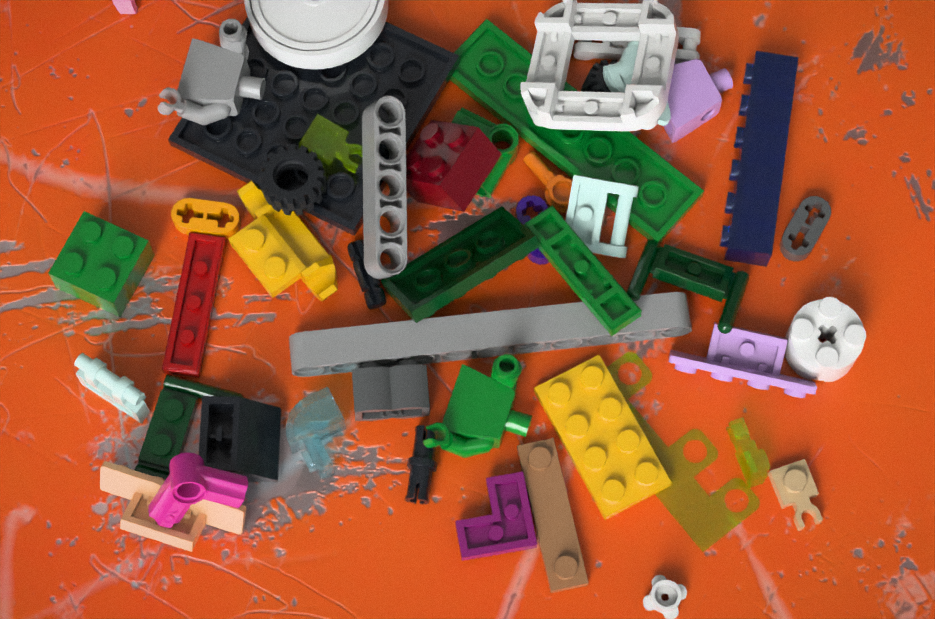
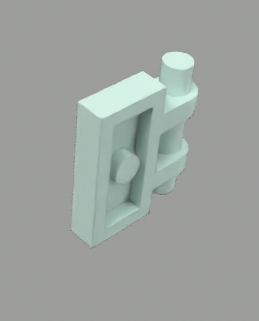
[74,353,150,424]

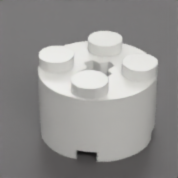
[785,297,866,382]

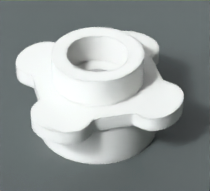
[643,575,687,619]

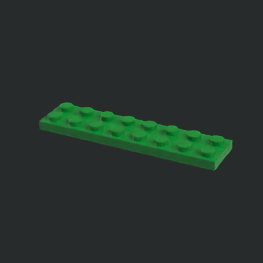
[450,19,704,244]

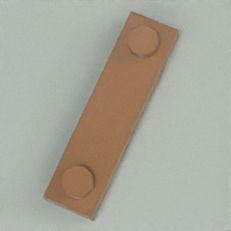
[517,438,589,593]

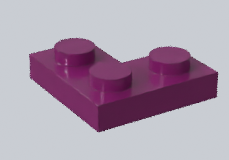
[455,472,537,561]

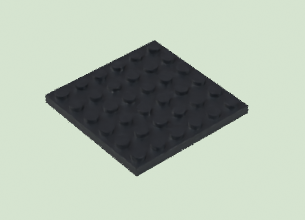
[168,17,460,236]

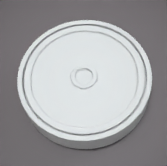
[244,0,388,69]

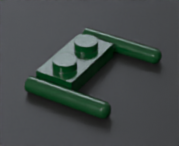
[626,240,749,334]
[135,374,244,480]

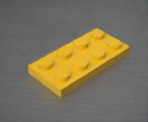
[534,355,672,520]

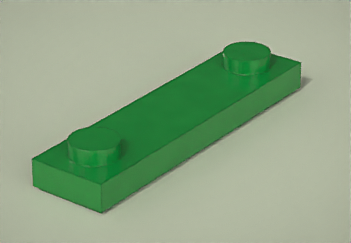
[523,205,642,336]

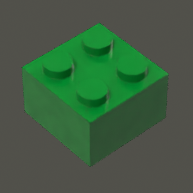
[48,211,155,317]

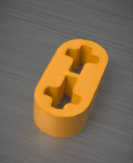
[171,198,241,239]

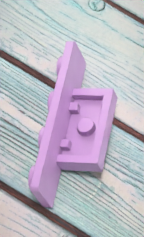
[669,322,817,398]

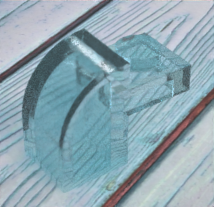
[286,387,346,481]

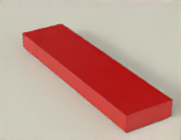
[162,232,227,378]

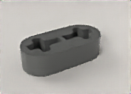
[779,196,831,262]

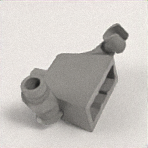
[158,19,266,125]

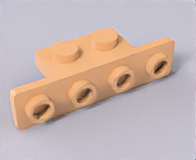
[100,461,246,552]

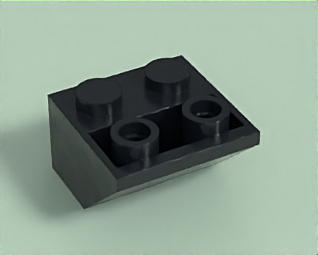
[199,396,282,482]

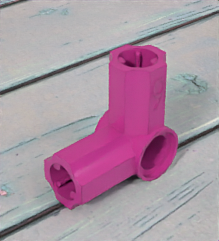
[148,452,248,528]

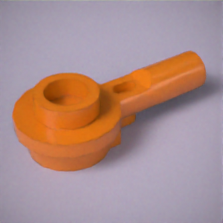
[523,151,572,213]

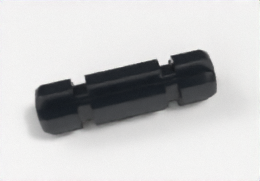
[347,239,386,309]

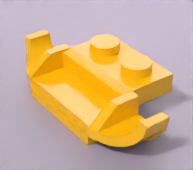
[229,181,338,302]

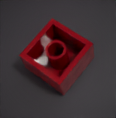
[406,120,502,212]

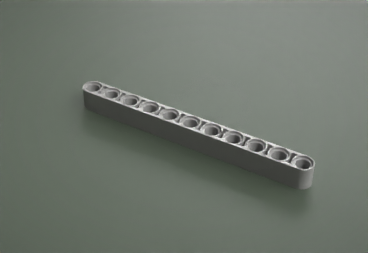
[289,292,692,377]

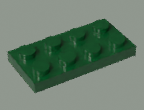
[380,206,540,323]

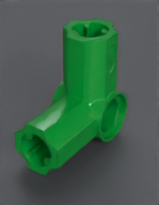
[452,108,519,198]

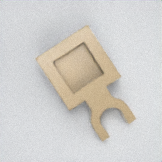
[768,459,823,531]

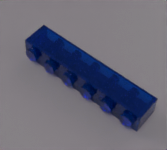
[719,51,798,267]

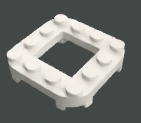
[520,0,679,131]

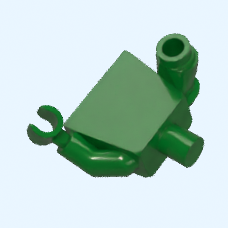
[423,354,533,458]

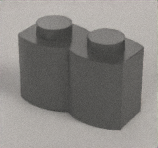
[352,360,430,421]

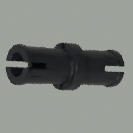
[405,425,437,505]

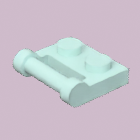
[565,175,639,258]

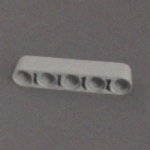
[362,96,408,279]

